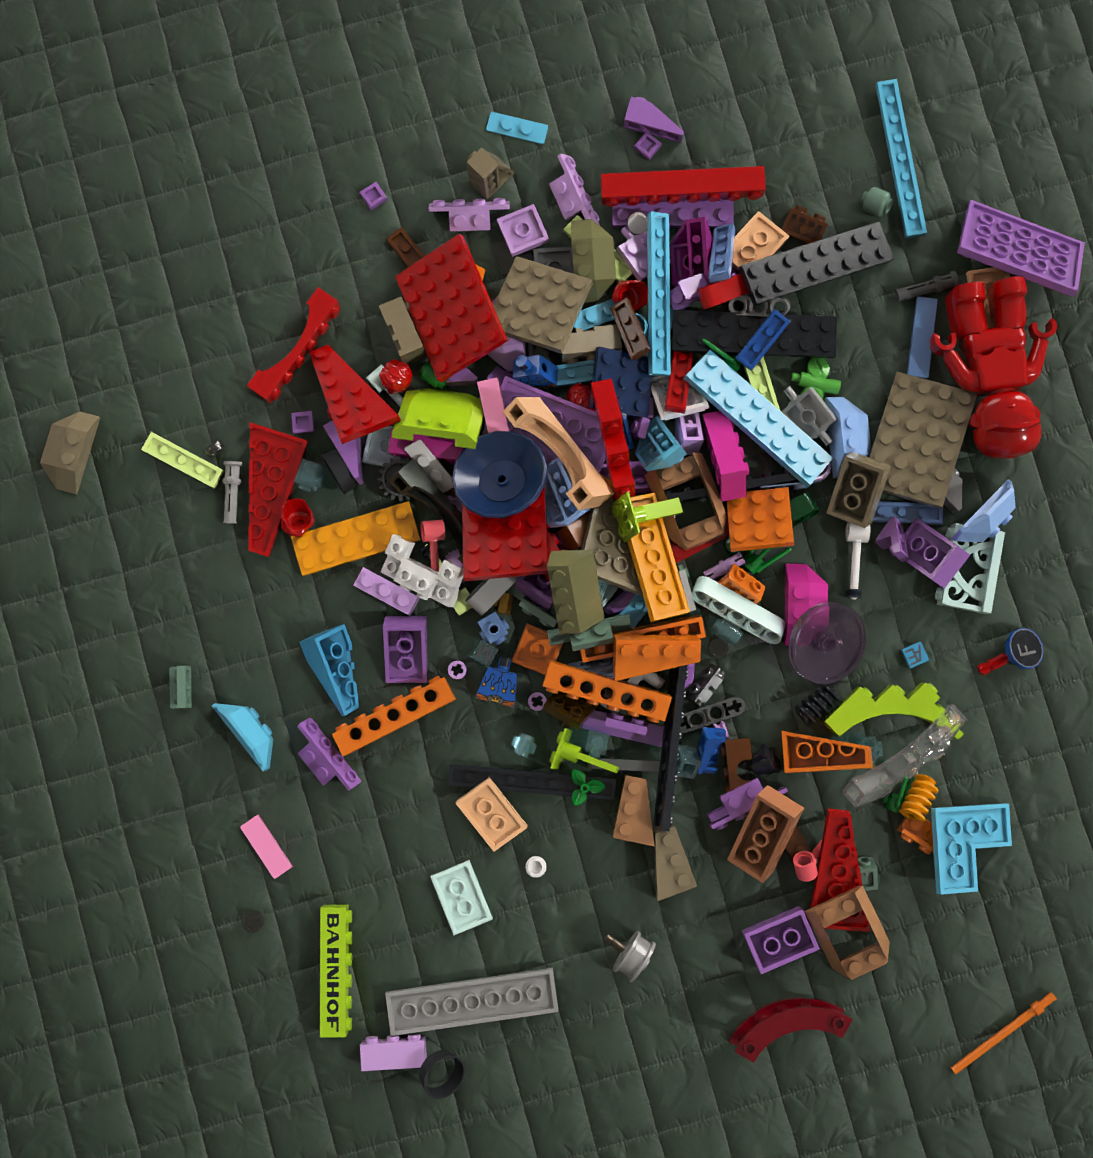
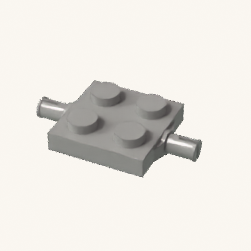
[781,386,837,446]

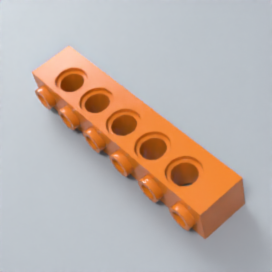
[580,614,706,663]
[543,660,672,723]
[332,676,457,756]

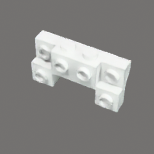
[381,534,463,607]

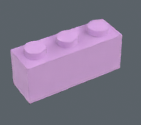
[353,567,420,616]
[360,1034,427,1071]

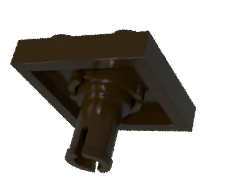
[542,682,598,730]

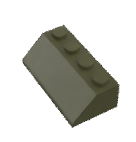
[547,550,604,634]

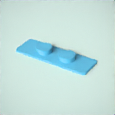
[486,112,548,144]
[574,299,616,331]

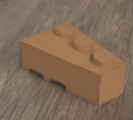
[612,774,655,847]

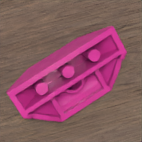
[784,563,828,646]

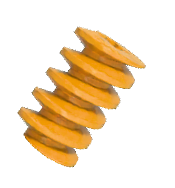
[899,774,939,822]

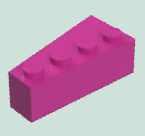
[703,411,749,502]
[388,428,464,465]

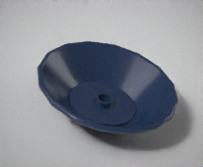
[452,431,548,518]

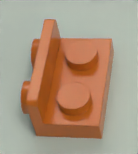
[717,563,765,604]
[897,817,934,855]

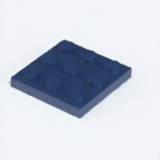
[589,346,653,418]

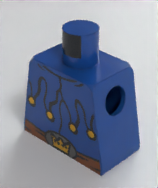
[513,355,558,389]
[475,657,517,707]

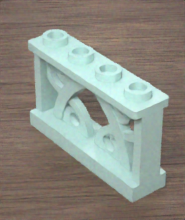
[935,523,1005,614]

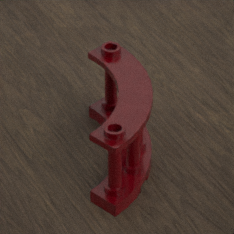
[728,997,853,1063]

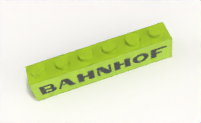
[320,905,352,1038]

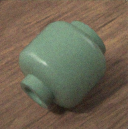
[861,187,893,217]

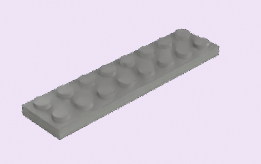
[385,968,559,1036]

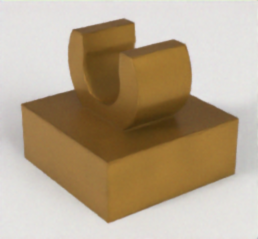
[492,593,514,616]

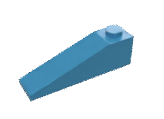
[299,624,359,716]

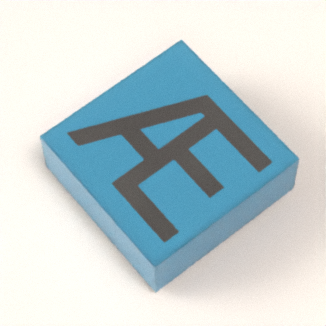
[900,641,929,669]

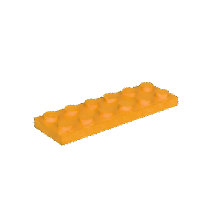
[627,493,690,622]
[291,501,421,576]

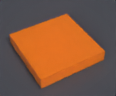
[511,624,563,675]

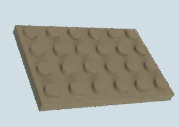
[869,372,977,509]

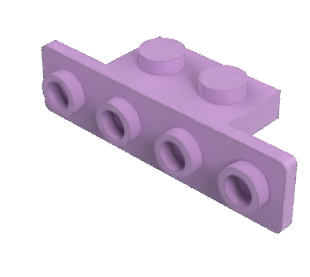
[549,154,600,226]
[429,198,510,231]

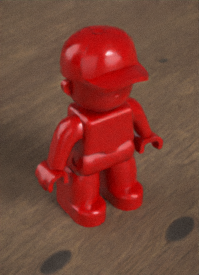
[930,276,1057,459]

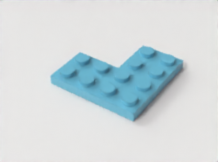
[931,803,1012,894]

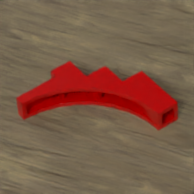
[591,379,635,500]

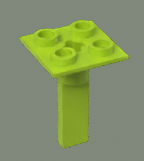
[612,492,683,543]
[549,728,619,773]

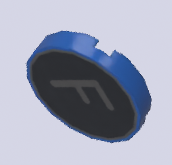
[1005,628,1044,669]

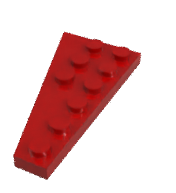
[309,345,401,444]

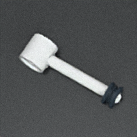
[845,522,870,600]

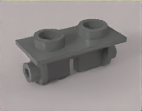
[686,663,725,707]

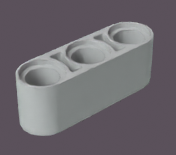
[729,295,791,317]
[466,576,519,615]

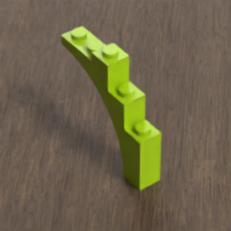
[821,682,964,740]

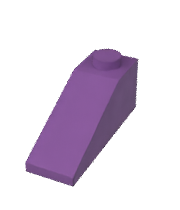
[624,97,684,143]

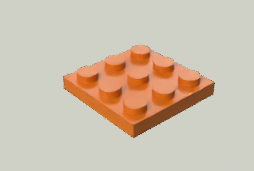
[727,487,794,552]

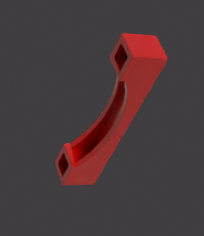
[247,287,341,404]

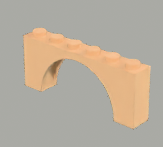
[502,397,614,510]

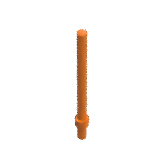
[950,992,1057,1075]

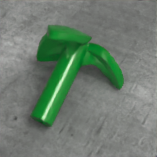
[571,769,605,806]

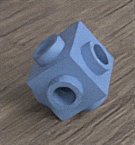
[478,612,510,646]

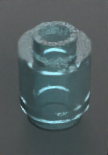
[712,618,744,646]

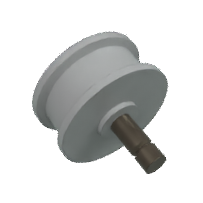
[604,931,656,983]

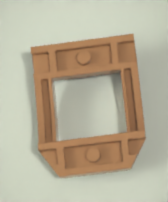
[644,453,727,551]
[804,885,890,980]

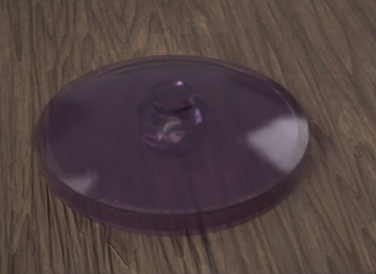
[789,602,866,684]

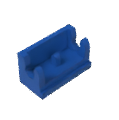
[694,727,726,774]

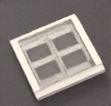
[651,376,709,421]

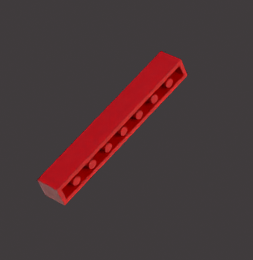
[600,166,766,207]

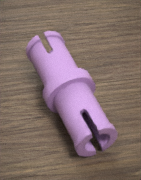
[703,552,746,580]

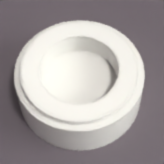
[628,212,647,234]

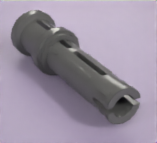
[895,271,959,302]

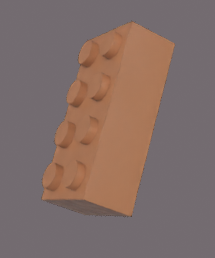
[727,785,804,883]

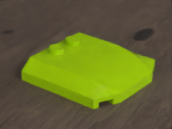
[392,388,484,449]

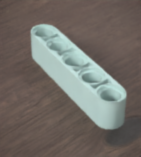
[692,576,786,644]

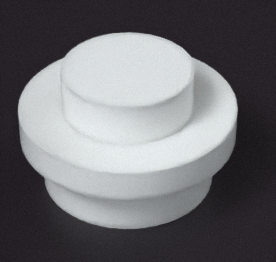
[526,856,546,878]

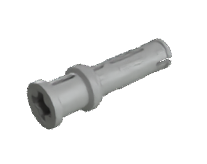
[222,461,242,524]

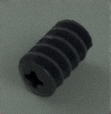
[795,684,842,728]

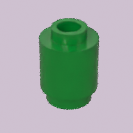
[420,363,449,390]

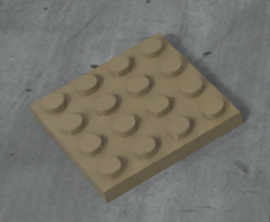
[493,256,593,354]
[581,498,667,597]

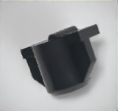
[750,744,781,776]

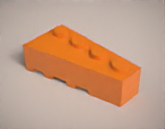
[612,634,701,681]
[782,731,873,773]

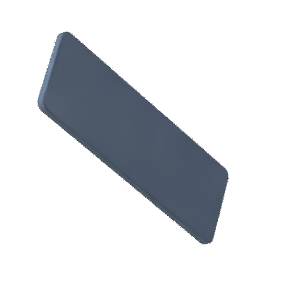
[758,480,822,490]

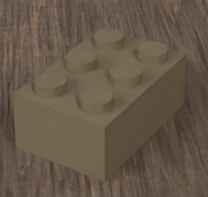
[827,452,891,528]

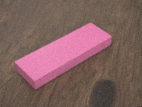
[477,378,509,433]
[240,815,293,879]

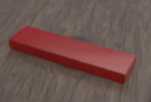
[664,352,693,414]

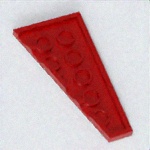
[248,422,309,557]
[808,809,870,932]

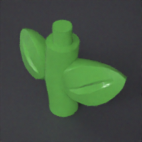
[790,358,841,400]

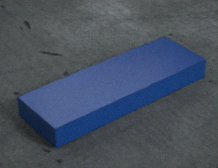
[735,309,791,371]

